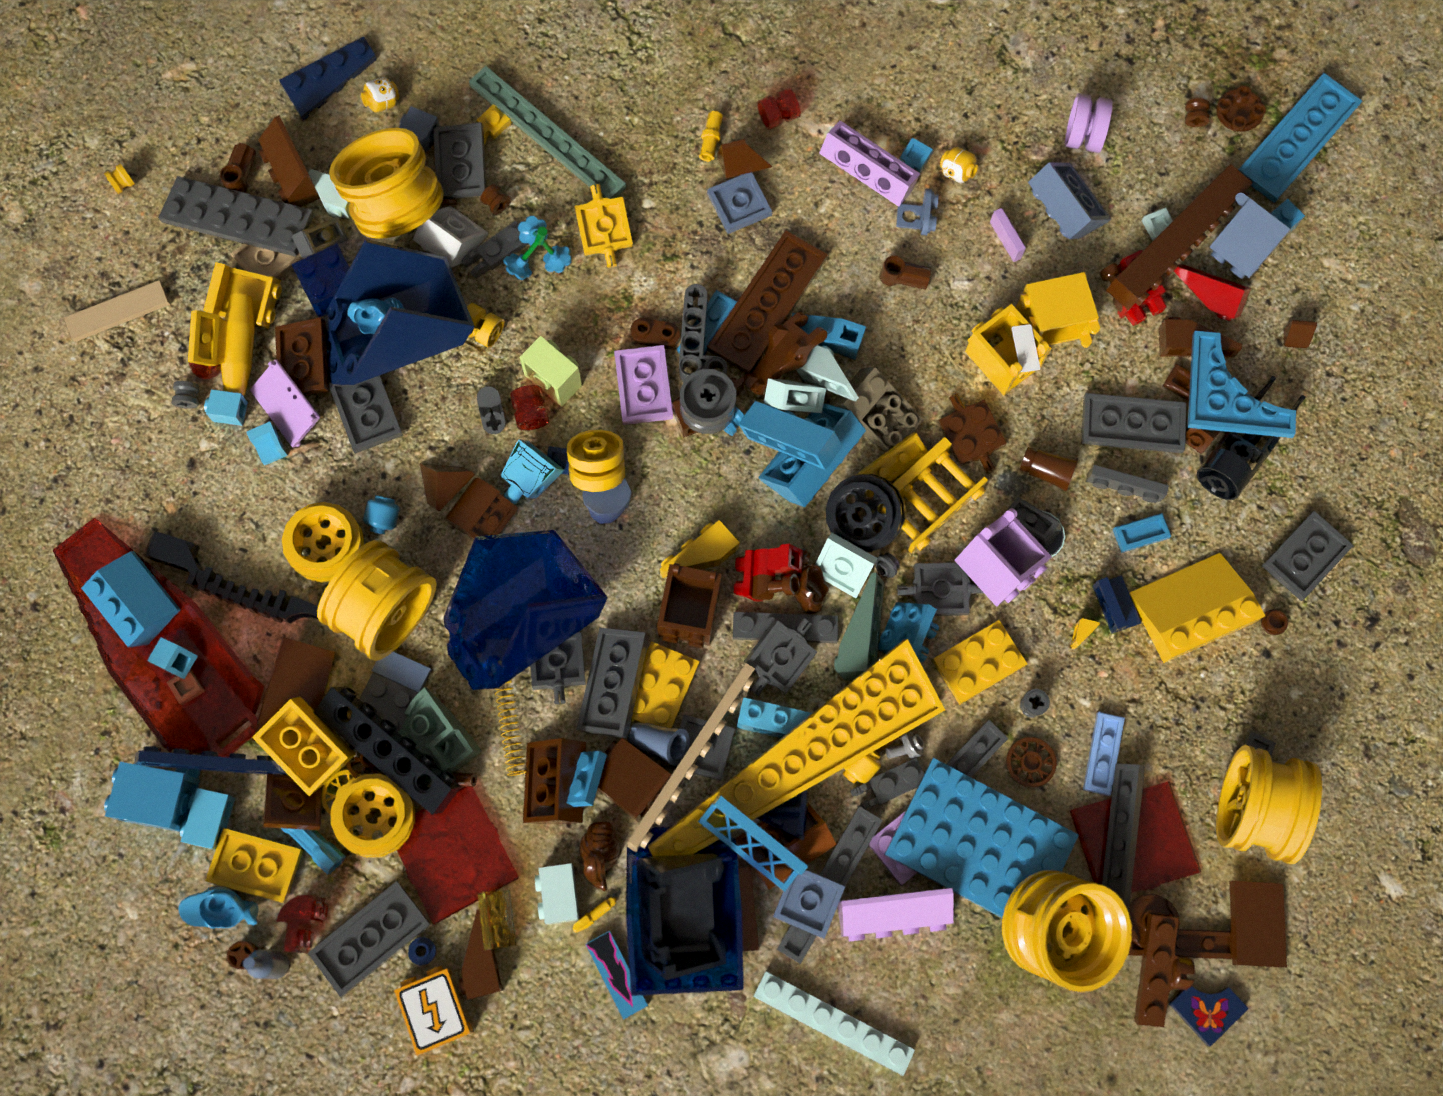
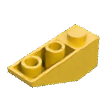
[660,520,740,578]

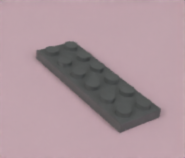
[158,176,315,257]

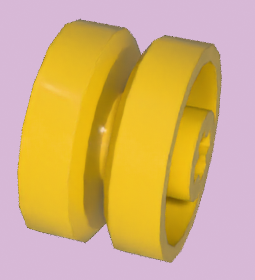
[567,430,625,492]

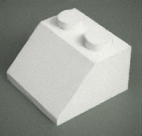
[413,206,488,267]

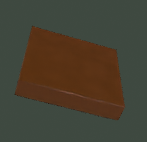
[263,774,322,830]

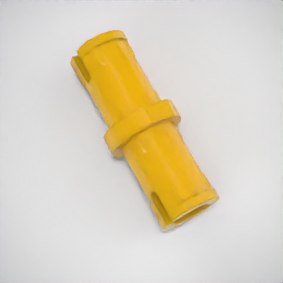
[699,111,723,162]

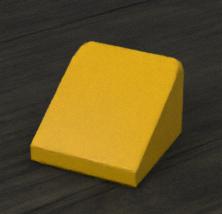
[1071,618,1100,649]

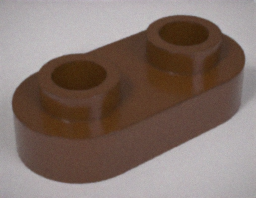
[630,318,680,349]

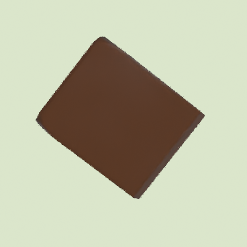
[1283,320,1317,348]

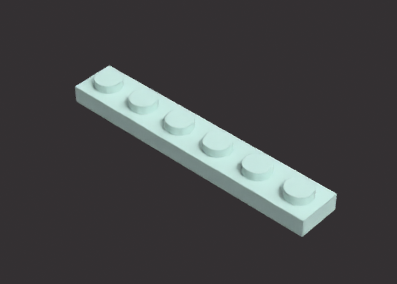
[753,971,915,1076]

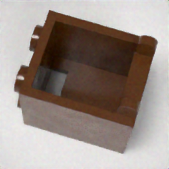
[657,563,722,648]

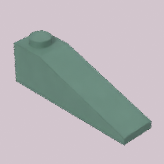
[834,573,884,680]

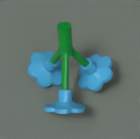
[503,215,572,280]

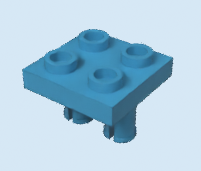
[878,602,939,663]

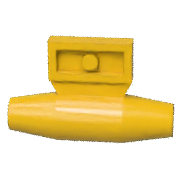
[188,293,255,397]

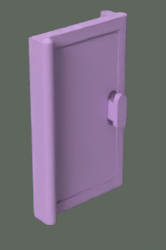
[250,359,320,447]

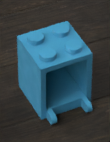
[104,762,201,832]

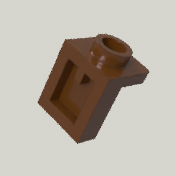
[1185,428,1220,454]

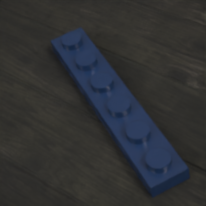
[134,746,288,775]

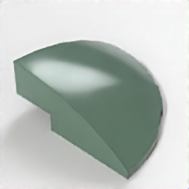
[398,687,482,801]

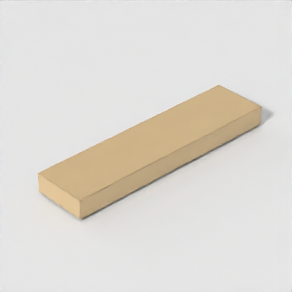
[64,280,170,342]

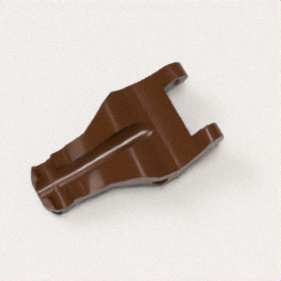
[743,312,827,396]

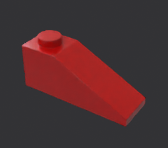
[1174,263,1251,321]

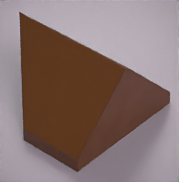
[717,139,773,179]
[420,463,475,512]

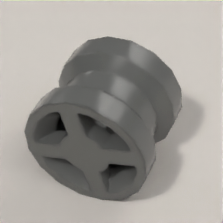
[171,381,200,409]

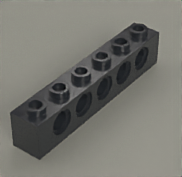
[313,686,461,815]

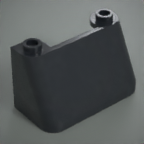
[637,853,728,980]

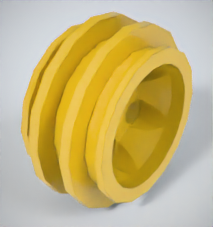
[282,502,364,583]
[331,774,415,858]

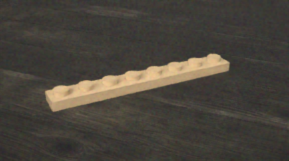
[627,663,755,852]

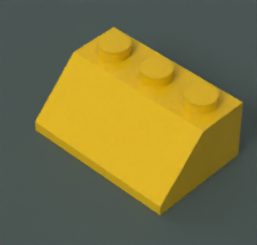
[252,697,356,796]

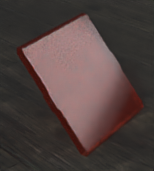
[1069,781,1201,893]
[391,786,519,925]

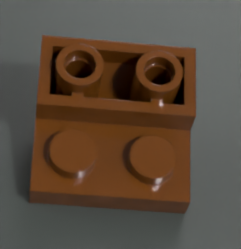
[444,478,518,549]

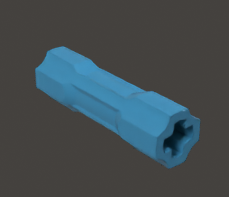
[281,828,346,875]

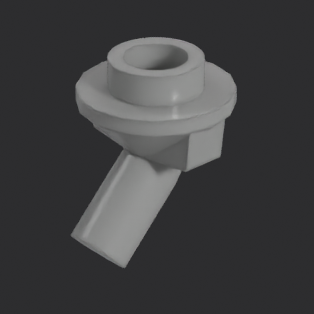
[886,732,925,759]

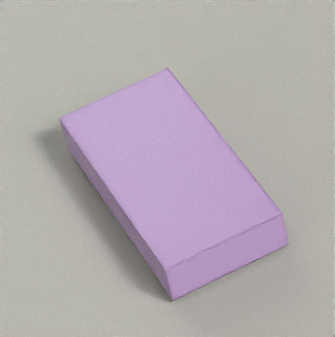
[990,208,1026,262]

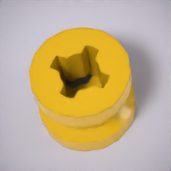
[103,163,135,195]

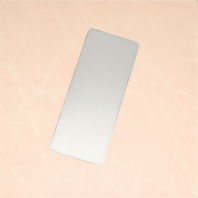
[1011,324,1040,372]

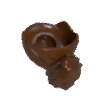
[780,549,829,614]
[579,822,620,891]

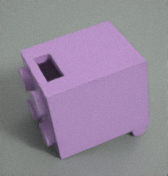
[954,508,1052,607]

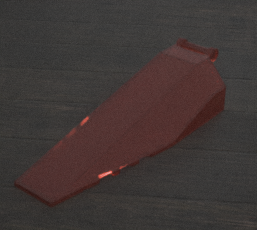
[53,517,265,757]

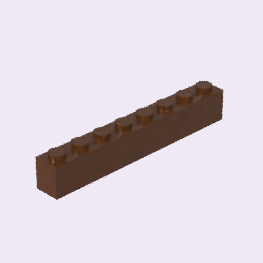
[1106,164,1253,311]

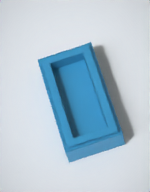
[1113,513,1172,553]

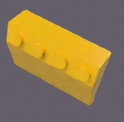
[1129,553,1265,663]

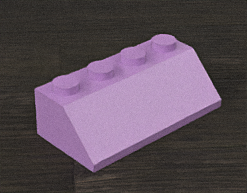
[838,888,953,942]

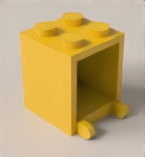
[1015,272,1100,348]
[965,304,1052,396]

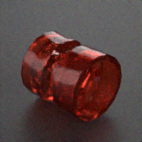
[757,88,801,130]
[510,385,549,431]

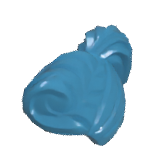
[347,298,404,334]

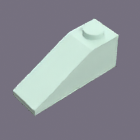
[796,345,859,401]

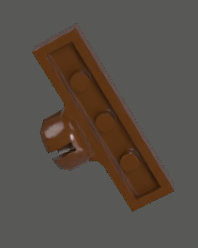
[1134,912,1195,1027]

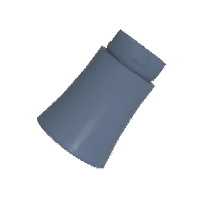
[628,722,690,766]

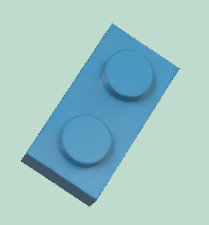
[567,751,607,807]

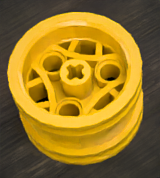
[317,539,437,661]

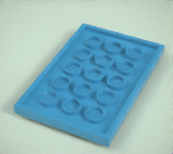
[884,758,1079,918]

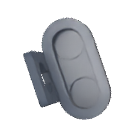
[896,188,939,236]

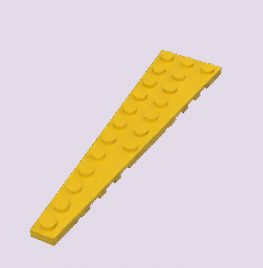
[648,639,945,856]

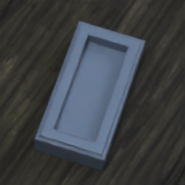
[371,652,432,692]

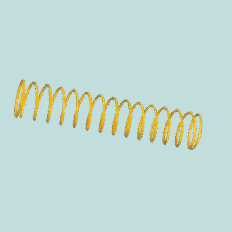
[493,678,527,776]

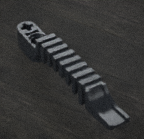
[143,531,319,624]

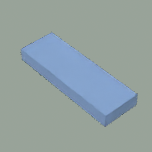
[1083,712,1125,796]

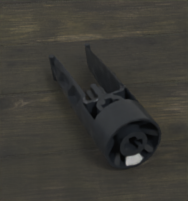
[1197,376,1305,500]

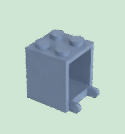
[1209,193,1291,280]

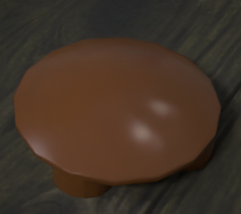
[1216,86,1266,132]

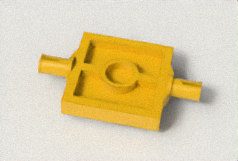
[575,184,633,268]

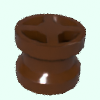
[1185,98,1210,127]
[480,183,511,215]
[227,941,259,970]

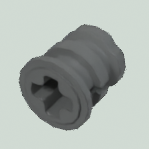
[1020,689,1050,718]

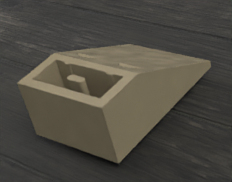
[830,367,924,452]

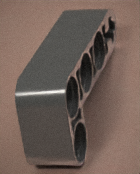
[679,284,727,382]

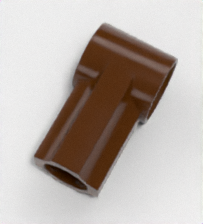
[220,143,257,193]
[879,255,931,290]

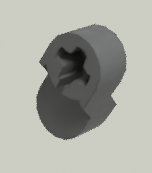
[477,386,505,434]

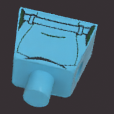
[501,439,564,504]

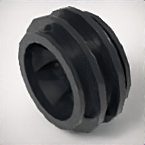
[826,474,905,552]

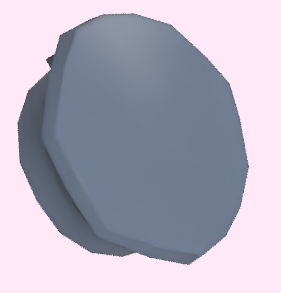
[583,478,632,524]

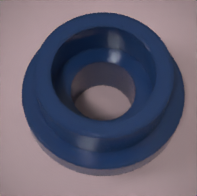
[408,937,436,966]

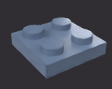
[707,172,772,234]
[773,870,845,939]

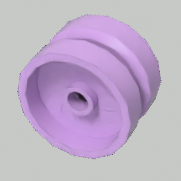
[1065,93,1113,153]

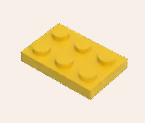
[932,620,1027,705]
[631,641,700,728]
[205,828,303,904]

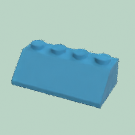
[758,403,866,507]

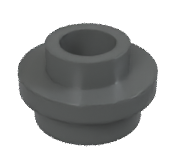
[876,553,900,578]

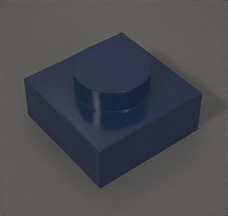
[547,446,569,475]

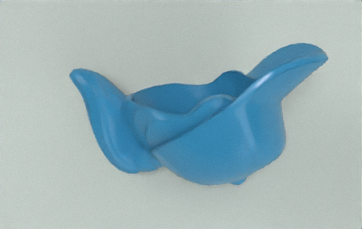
[178,886,259,929]

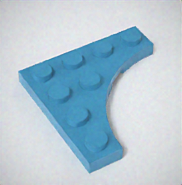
[1188,331,1296,438]

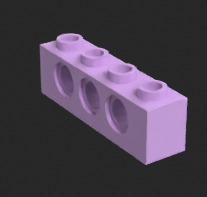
[819,121,920,206]

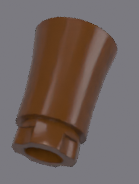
[1019,447,1079,492]

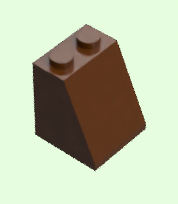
[597,738,672,823]

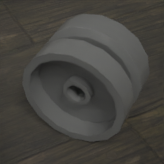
[680,369,736,434]

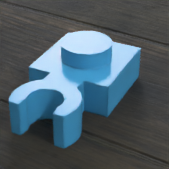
[900,138,933,173]

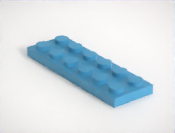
[1239,73,1362,203]

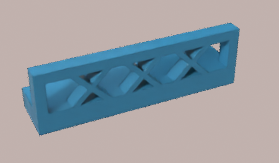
[698,795,808,892]

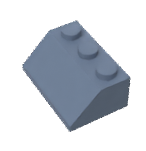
[1028,162,1111,239]

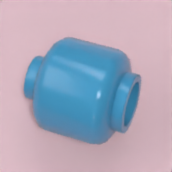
[363,495,400,535]

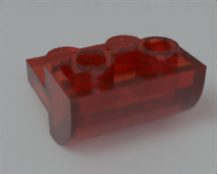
[276,895,328,953]

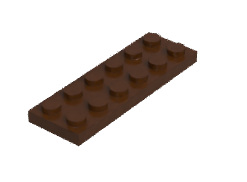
[707,230,828,374]

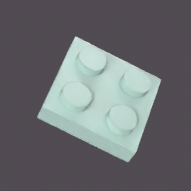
[815,533,878,598]

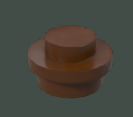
[1261,609,1288,636]

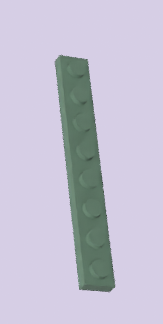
[469,66,626,199]

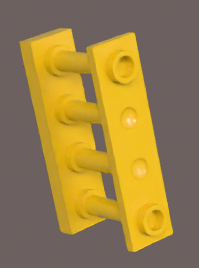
[879,437,988,554]

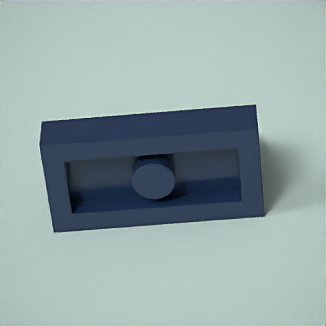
[1092,575,1141,634]

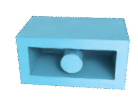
[180,788,235,850]

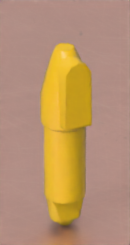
[573,897,616,933]

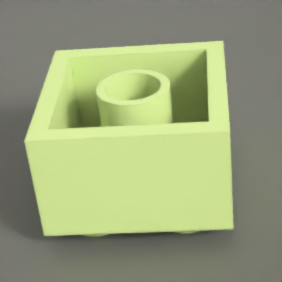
[519,336,582,407]

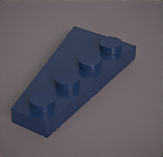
[279,37,377,122]

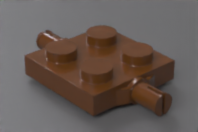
[938,393,1007,474]

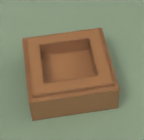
[167,669,205,706]

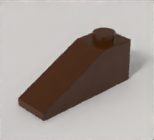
[1158,317,1242,358]
[459,908,503,1000]

